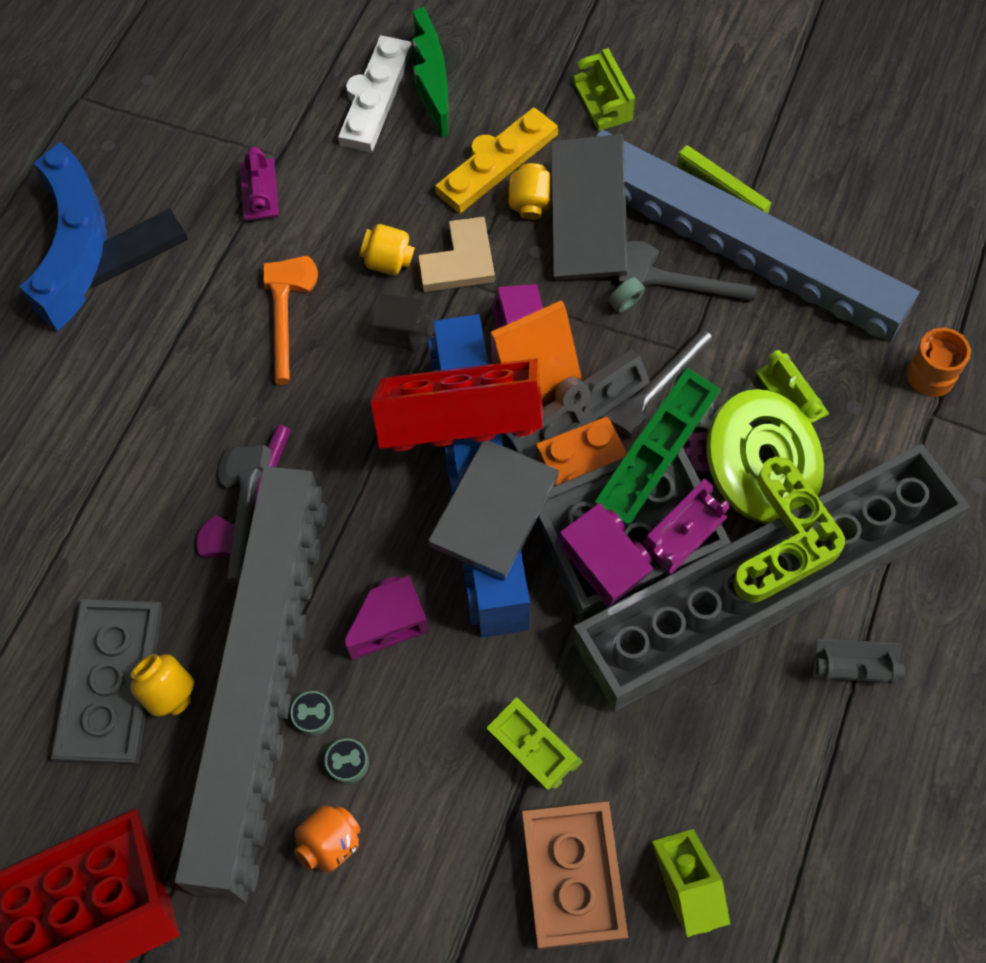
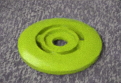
[707,389,824,525]

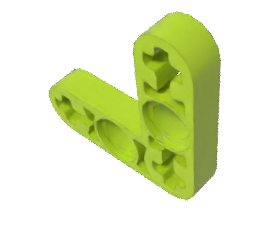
[733,457,845,603]

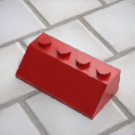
[371,358,543,451]

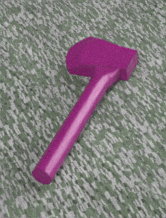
[197,425,291,558]

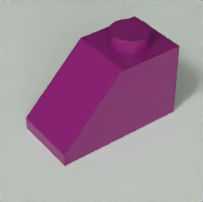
[345,576,429,661]

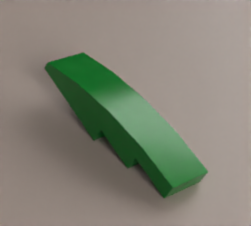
[412,7,449,138]
[595,367,721,525]

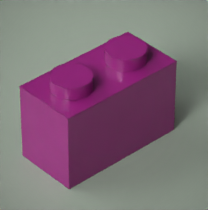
[556,503,653,607]

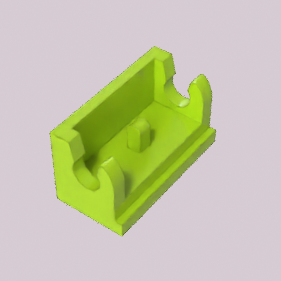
[573,48,635,131]
[487,697,583,790]

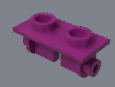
[240,147,279,221]

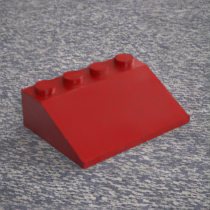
[0,808,180,963]

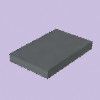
[428,440,559,580]

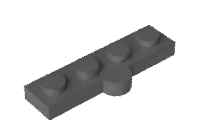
[506,348,651,460]

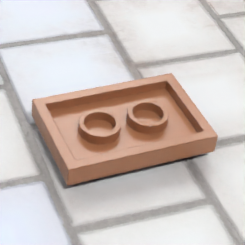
[522,801,628,950]

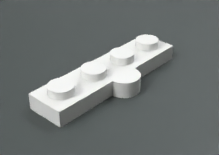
[338,35,413,153]

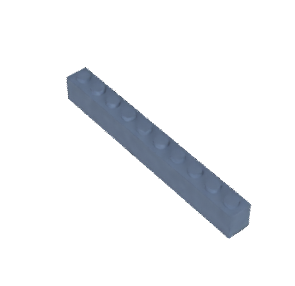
[597,130,920,343]

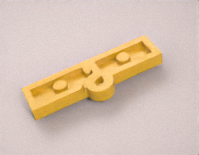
[435,107,558,214]

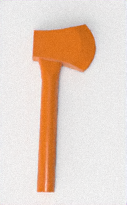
[264,256,318,385]

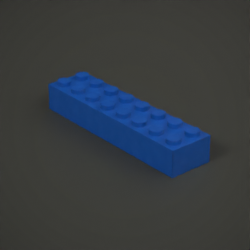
[428,314,530,638]

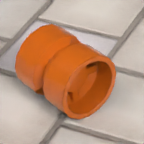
[906,328,971,397]

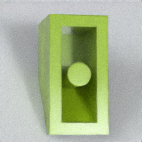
[652,829,730,937]

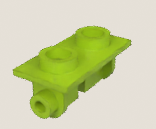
[755,350,829,423]

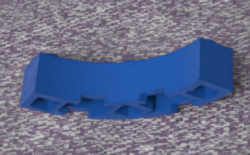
[19,142,107,332]

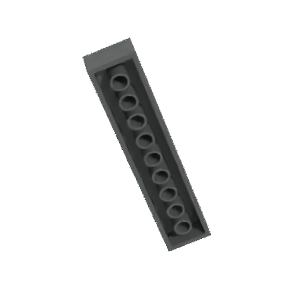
[572,443,970,712]
[175,466,327,903]

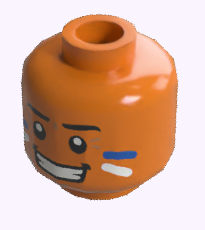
[294,805,360,873]

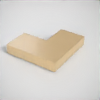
[419,217,495,292]

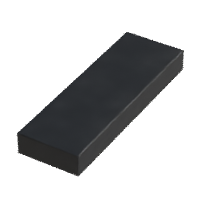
[91,208,188,288]

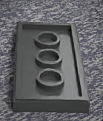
[552,134,628,281]
[51,599,163,766]

